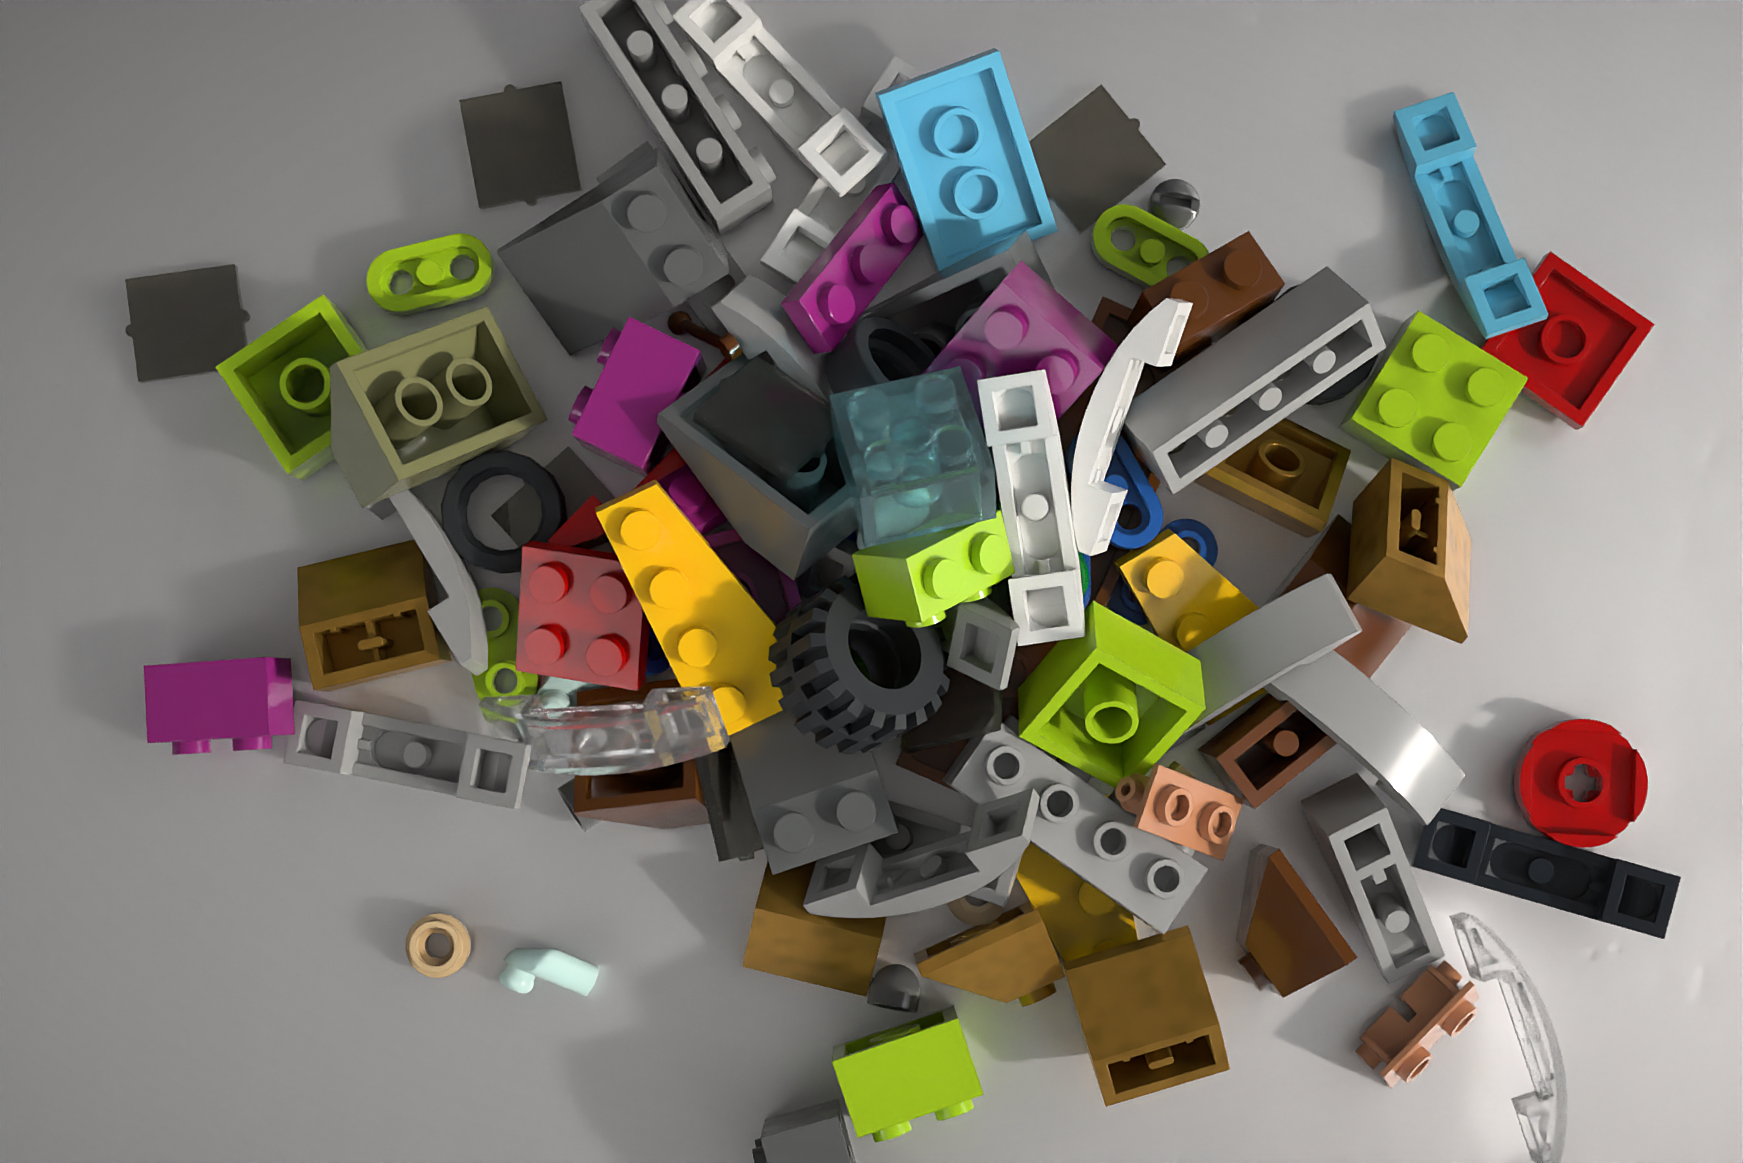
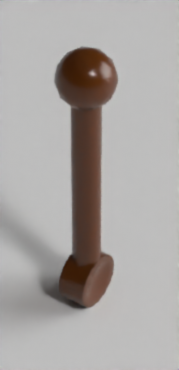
[667,311,742,362]

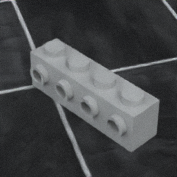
[578,0,776,236]
[1122,266,1387,495]
[942,715,1208,934]

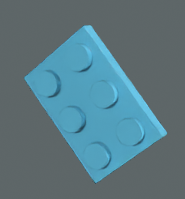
[875,48,1058,272]

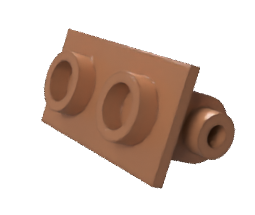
[1115,763,1244,861]
[1355,960,1480,1088]

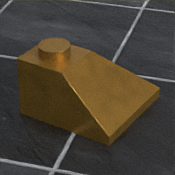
[914,901,1065,1007]

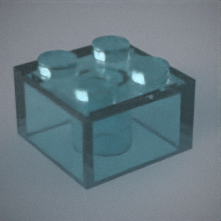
[829,366,996,548]

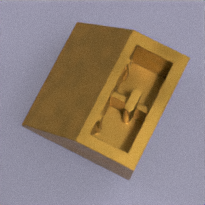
[1347,458,1471,644]
[297,539,452,692]
[1063,925,1230,1107]

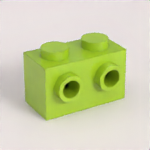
[852,507,1015,628]

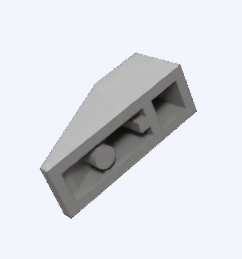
[1300,773,1445,984]

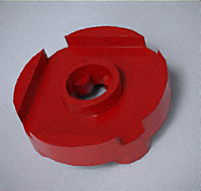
[1514,719,1648,847]

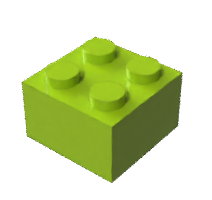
[216,294,367,481]
[1338,310,1529,491]
[1018,601,1206,788]
[832,1005,984,1142]

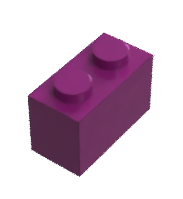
[144,657,295,755]

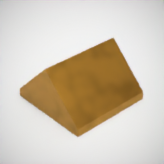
[1194,418,1351,538]
[742,860,887,997]

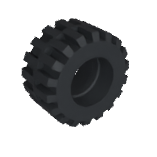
[768,573,950,754]

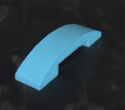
[1393,92,1548,339]

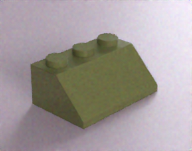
[330,306,548,508]

